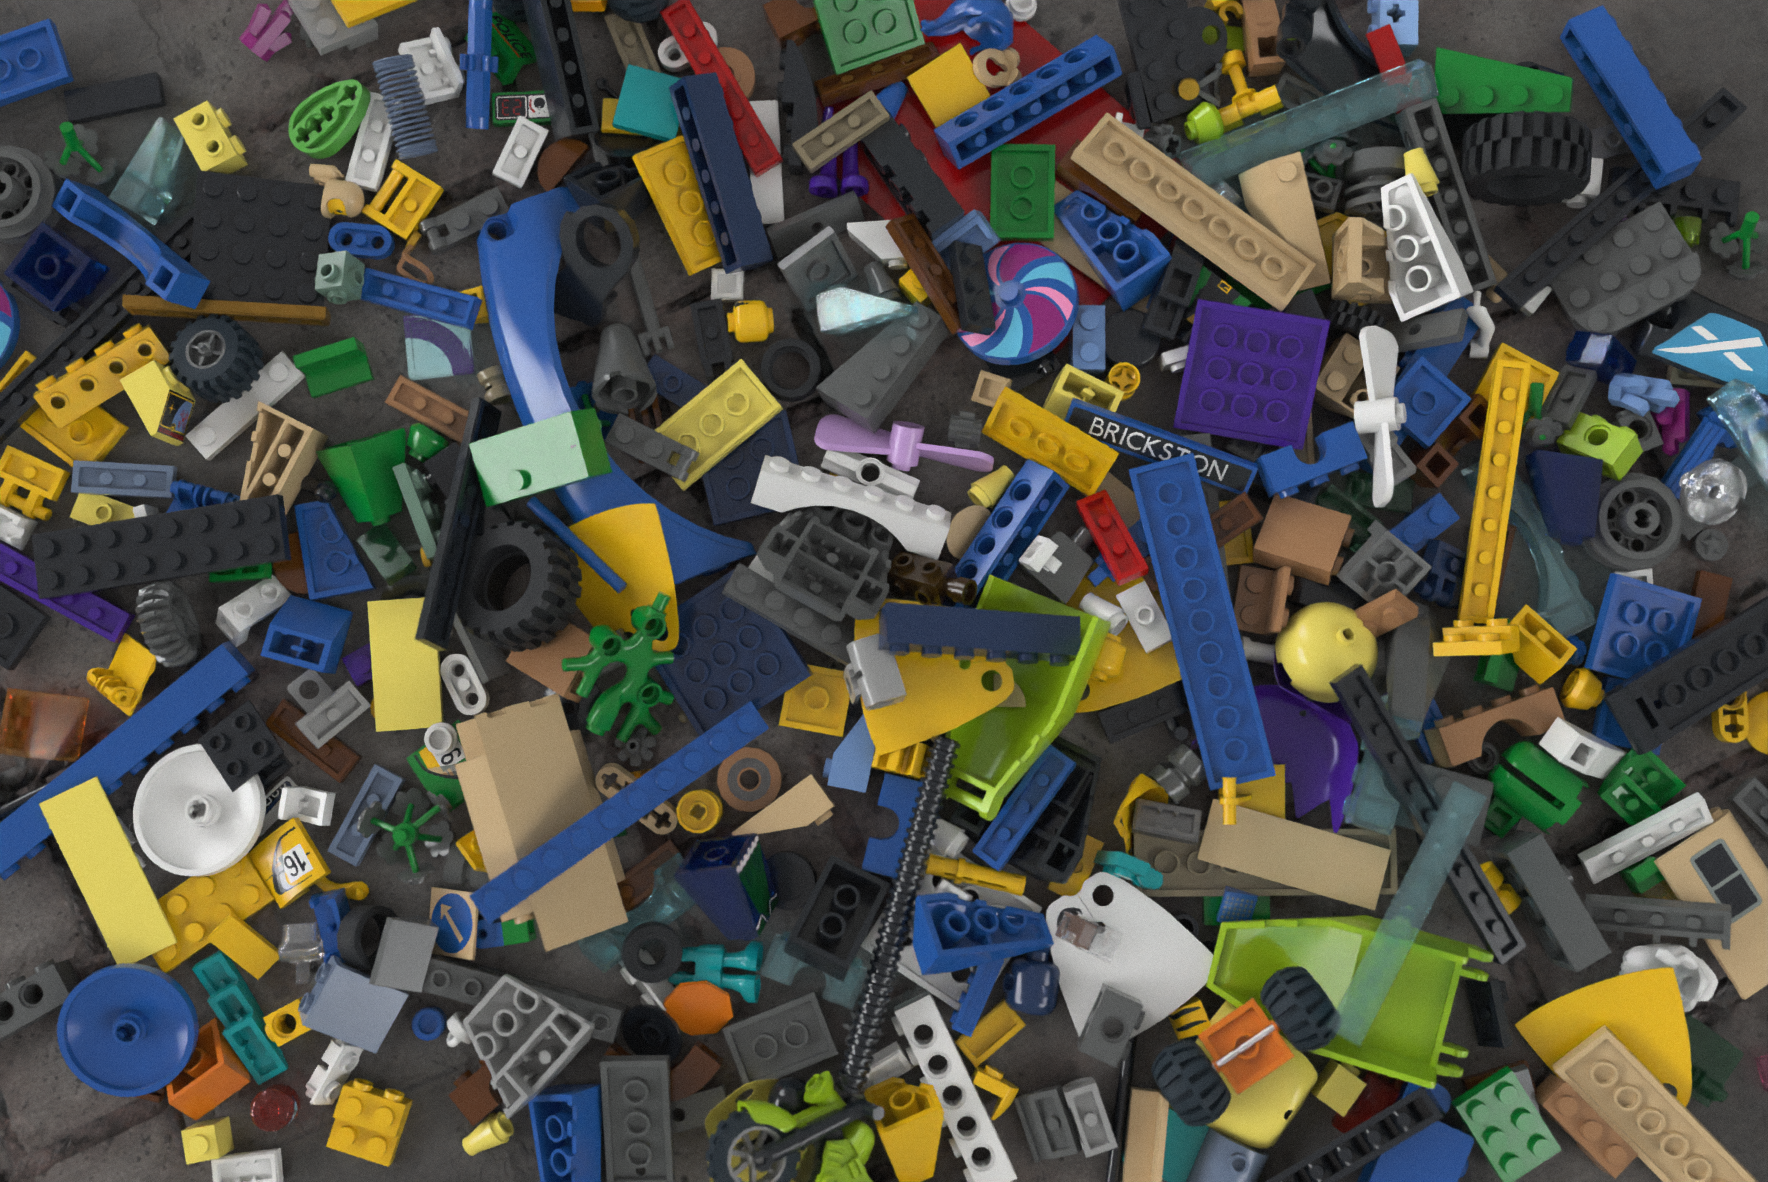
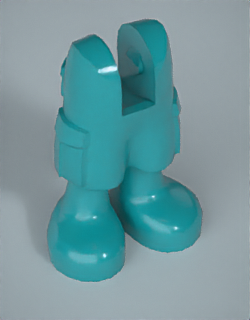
[668,940,764,1003]

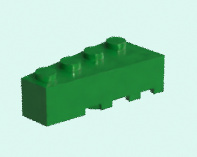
[1433,47,1574,115]

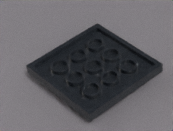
[190,170,331,307]

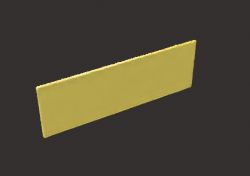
[39,777,178,964]

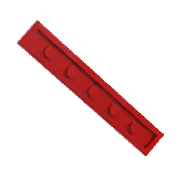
[660,0,783,177]

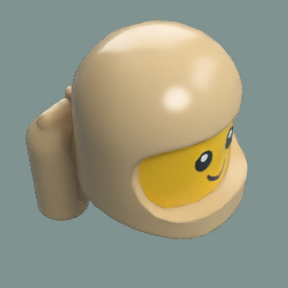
[309,164,365,218]

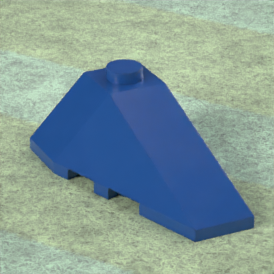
[912,892,1054,975]

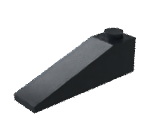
[563,146,654,234]

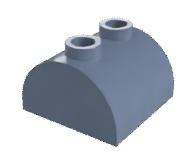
[1186,1127,1269,1182]

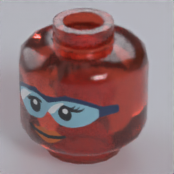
[250,1084,300,1132]

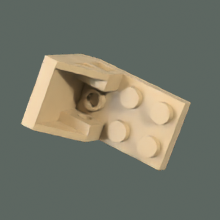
[1331,217,1393,304]

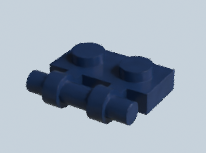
[1413,539,1466,609]

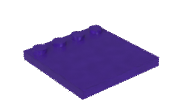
[1173,298,1330,450]

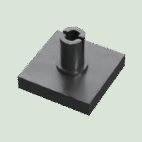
[777,226,858,312]

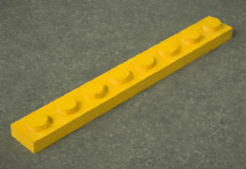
[1457,359,1531,624]

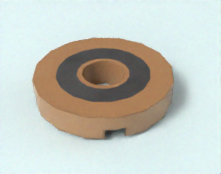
[717,747,782,812]

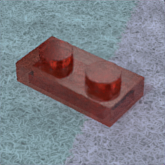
[1331,1070,1400,1134]

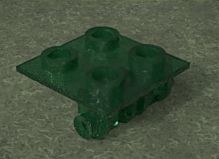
[1686,1014,1745,1108]

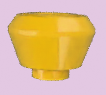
[1560,667,1604,710]

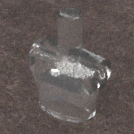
[278,922,325,984]

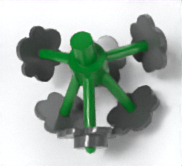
[357,788,456,885]

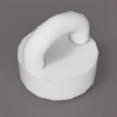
[446,1012,472,1047]

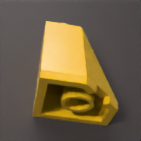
[864,1077,944,1182]

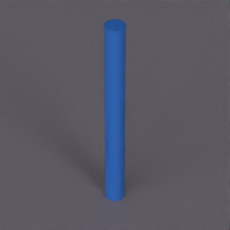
[526,497,627,593]

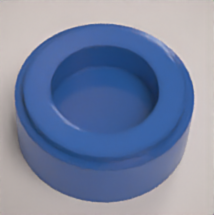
[412,1006,447,1041]

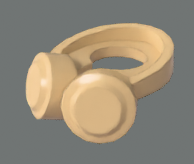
[973,47,1022,88]

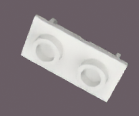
[619,948,675,1011]
[305,1038,363,1105]

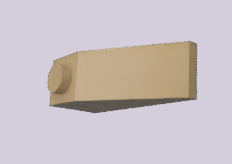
[732,773,835,838]

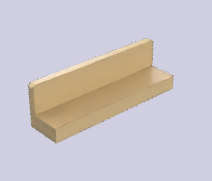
[1122,1087,1169,1182]

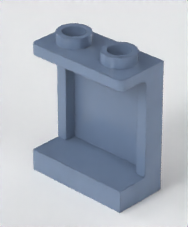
[298,955,409,1054]

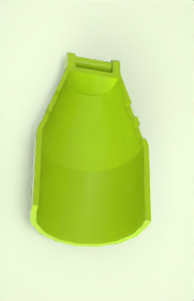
[944,575,1111,821]

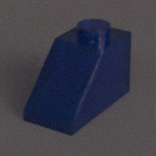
[1565,331,1637,385]

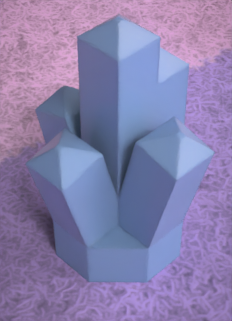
[1608,372,1680,417]

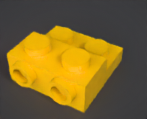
[1433,618,1520,656]
[326,1078,413,1167]

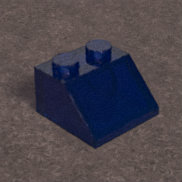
[4,222,110,312]

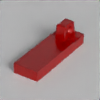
[1076,489,1149,586]

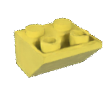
[1042,363,1124,420]

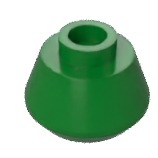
[406,423,449,463]

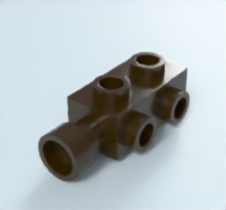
[887,551,977,606]

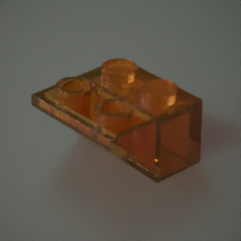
[0,688,90,762]

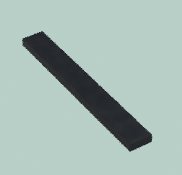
[415,397,502,651]

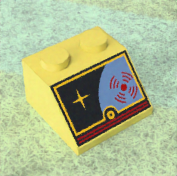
[120,360,195,446]

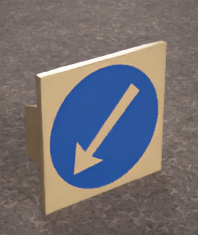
[429,887,478,960]

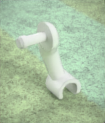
[1466,291,1495,359]

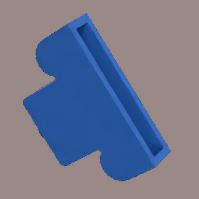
[1357,1081,1474,1182]

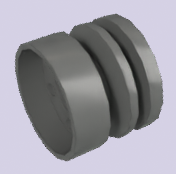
[1343,146,1410,220]

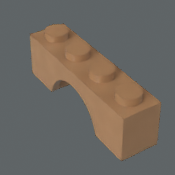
[1424,684,1565,768]

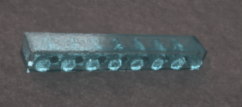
[1175,59,1439,185]
[1327,781,1487,1047]

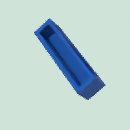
[1660,416,1727,499]
[949,959,1004,1037]

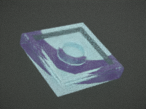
[403,315,475,381]

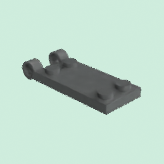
[600,1055,676,1182]

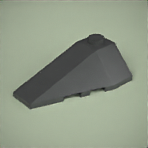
[1383,601,1451,722]

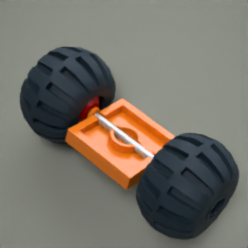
[1151,966,1341,1127]

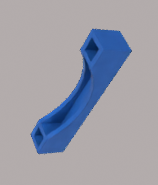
[52,178,211,309]

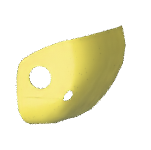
[1169,1000,1318,1149]

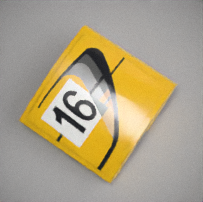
[248,818,331,909]

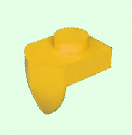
[971,1065,1019,1120]

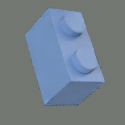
[1069,305,1105,377]

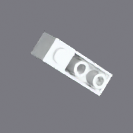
[1539,717,1627,779]

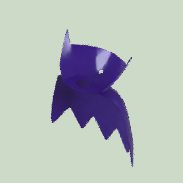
[1189,633,1387,833]

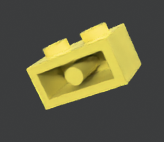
[173,101,248,174]

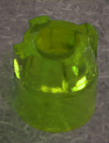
[1674,216,1702,248]

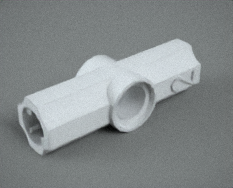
[821,450,920,499]

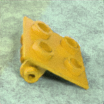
[87,633,157,716]

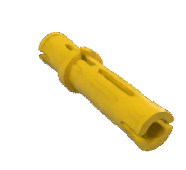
[925,853,1026,896]

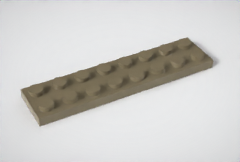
[1132,827,1398,897]

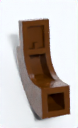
[603,1039,724,1102]

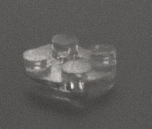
[1679,458,1747,525]

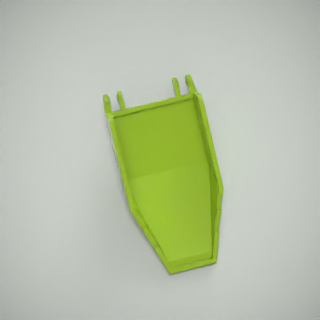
[1206,915,1494,1089]

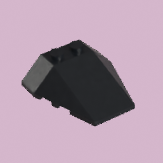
[950,736,1102,884]

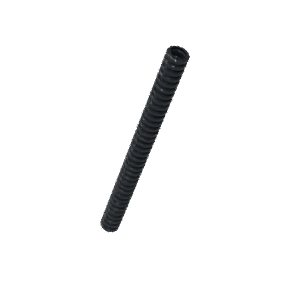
[836,735,961,1095]

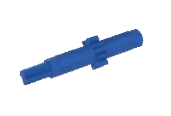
[459,0,498,130]

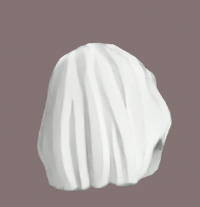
[1619,943,1718,1012]

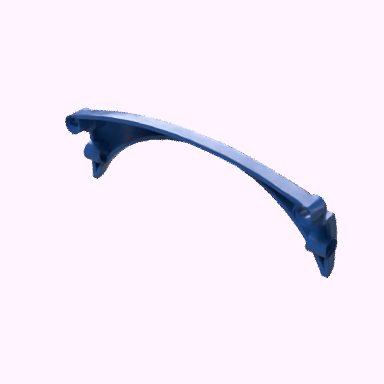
[477,187,757,585]

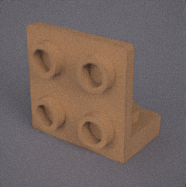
[1233,565,1294,636]

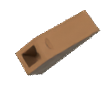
[1239,0,1285,78]

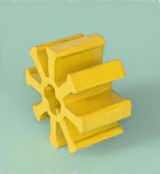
[871,743,931,780]

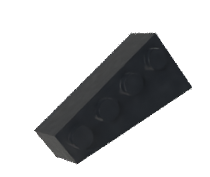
[860,117,965,242]

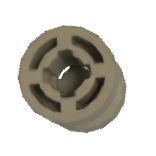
[477,365,513,406]

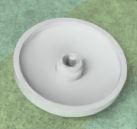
[133,744,266,877]

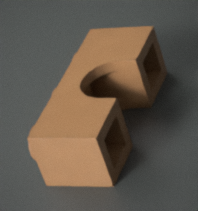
[1535,1074,1638,1179]

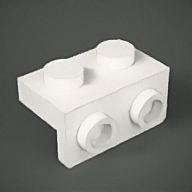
[398,27,465,105]

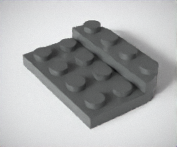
[1548,201,1701,339]

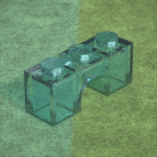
[760,931,867,1010]

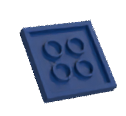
[1584,573,1702,679]

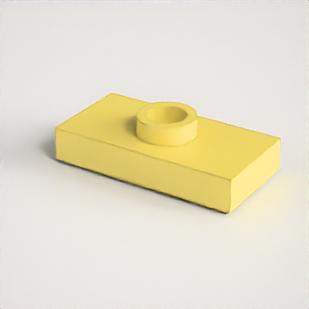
[70,494,135,525]

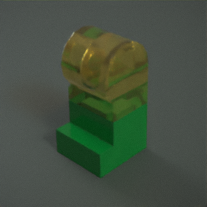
[1618,856,1678,900]

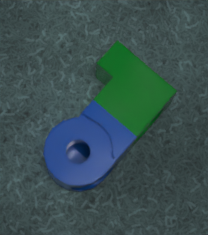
[476,918,536,949]

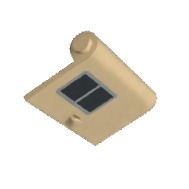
[1654,807,1768,999]

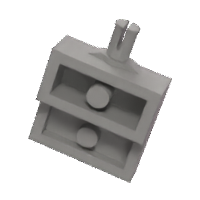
[288,0,378,55]

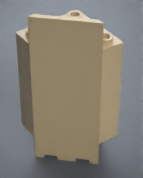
[455,694,628,952]

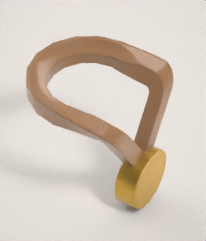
[396,231,434,285]

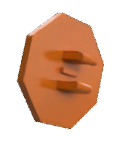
[664,980,733,1036]

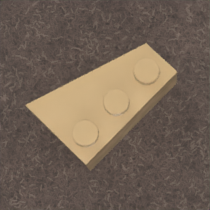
[240,401,328,516]

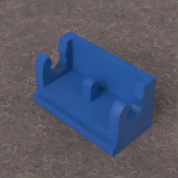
[309,888,350,963]

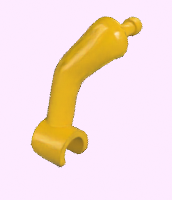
[315,877,369,901]

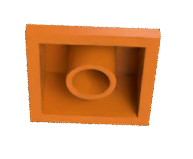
[166,1017,251,1121]

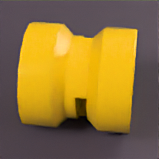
[1105,362,1140,401]

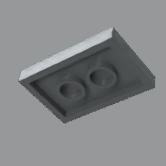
[722,990,839,1091]

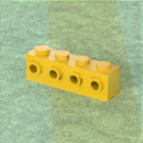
[33,323,170,429]

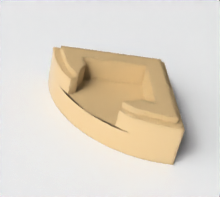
[993,674,1026,707]

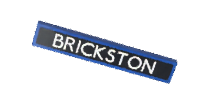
[1064,397,1258,495]

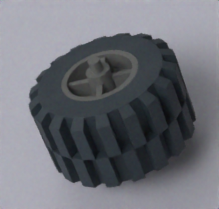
[169,314,264,403]

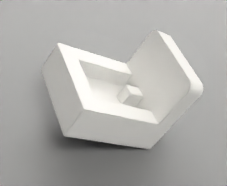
[278,786,336,826]

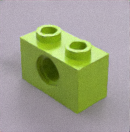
[1556,412,1643,482]

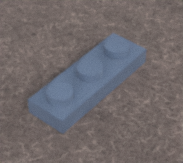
[71,460,177,499]
[327,764,406,866]

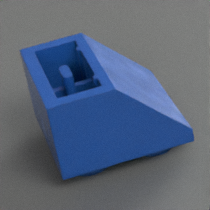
[260,595,354,674]

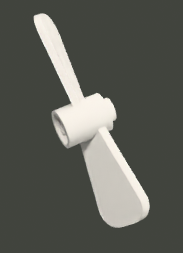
[1354,326,1407,508]

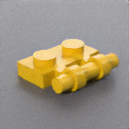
[0,445,71,521]

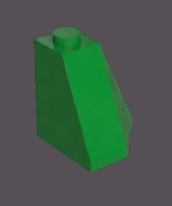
[316,428,406,526]

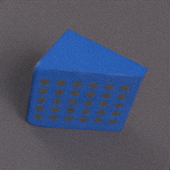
[1216,886,1258,923]

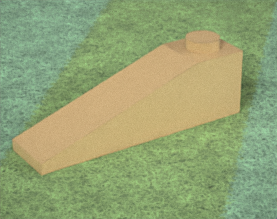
[1238,152,1331,291]

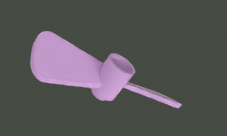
[814,414,994,472]

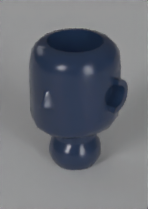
[1002,947,1060,1016]

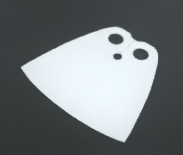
[1046,872,1219,1039]

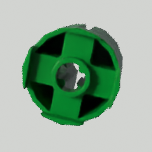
[1487,741,1589,835]

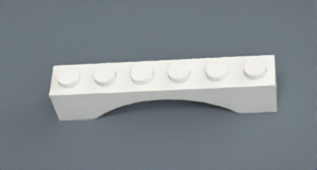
[751,455,951,560]

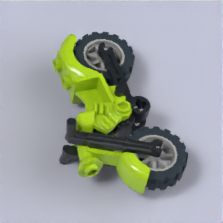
[705,1071,885,1182]

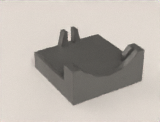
[1336,520,1432,602]

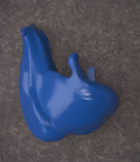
[920,0,1014,55]

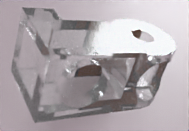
[1055,910,1123,964]

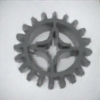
[135,580,203,668]

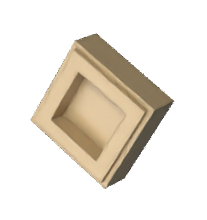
[971,370,1013,407]

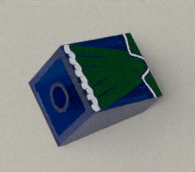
[674,833,779,941]

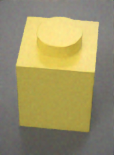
[1310,1059,1367,1117]
[181,1116,234,1165]

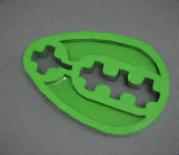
[289,79,371,159]

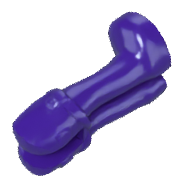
[809,106,869,198]

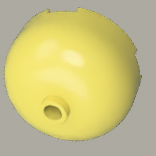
[1275,602,1378,703]

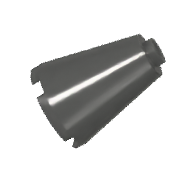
[591,323,657,415]

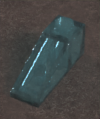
[108,117,184,225]
[816,284,918,336]

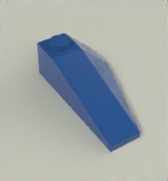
[1054,190,1172,312]

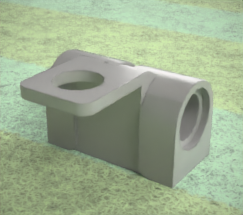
[843,634,906,710]
[287,669,371,749]
[1062,1077,1118,1158]

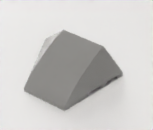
[463,974,595,1119]

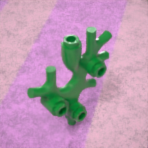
[562,592,674,743]

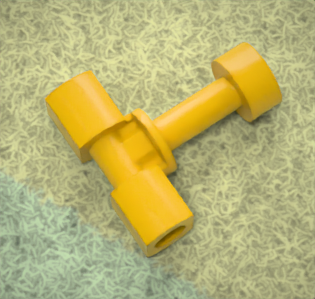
[1218,50,1283,133]

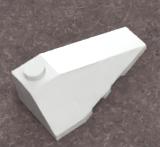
[1381,173,1474,322]

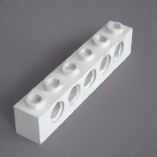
[891,991,1017,1182]

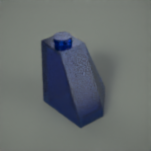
[1525,450,1603,546]

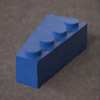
[529,1084,602,1182]

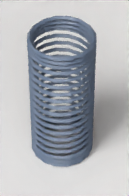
[372,54,439,160]

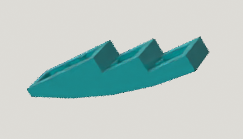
[192,950,289,1085]

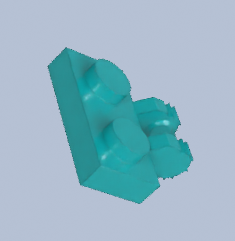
[1093,850,1164,890]

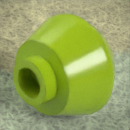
[1184,102,1224,144]

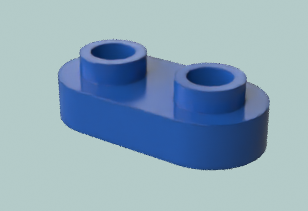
[328,222,395,260]

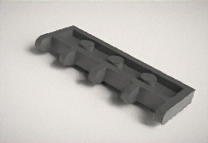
[1585,894,1732,950]

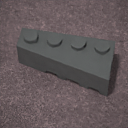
[816,301,948,434]

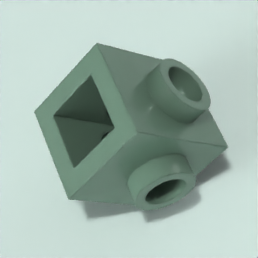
[315,250,365,304]

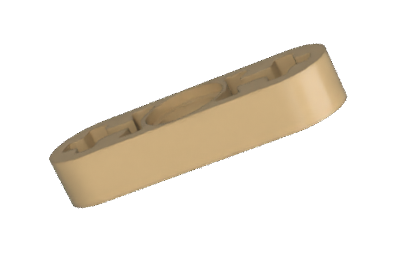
[595,763,678,835]

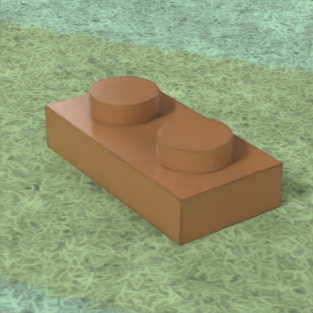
[1354,589,1418,638]

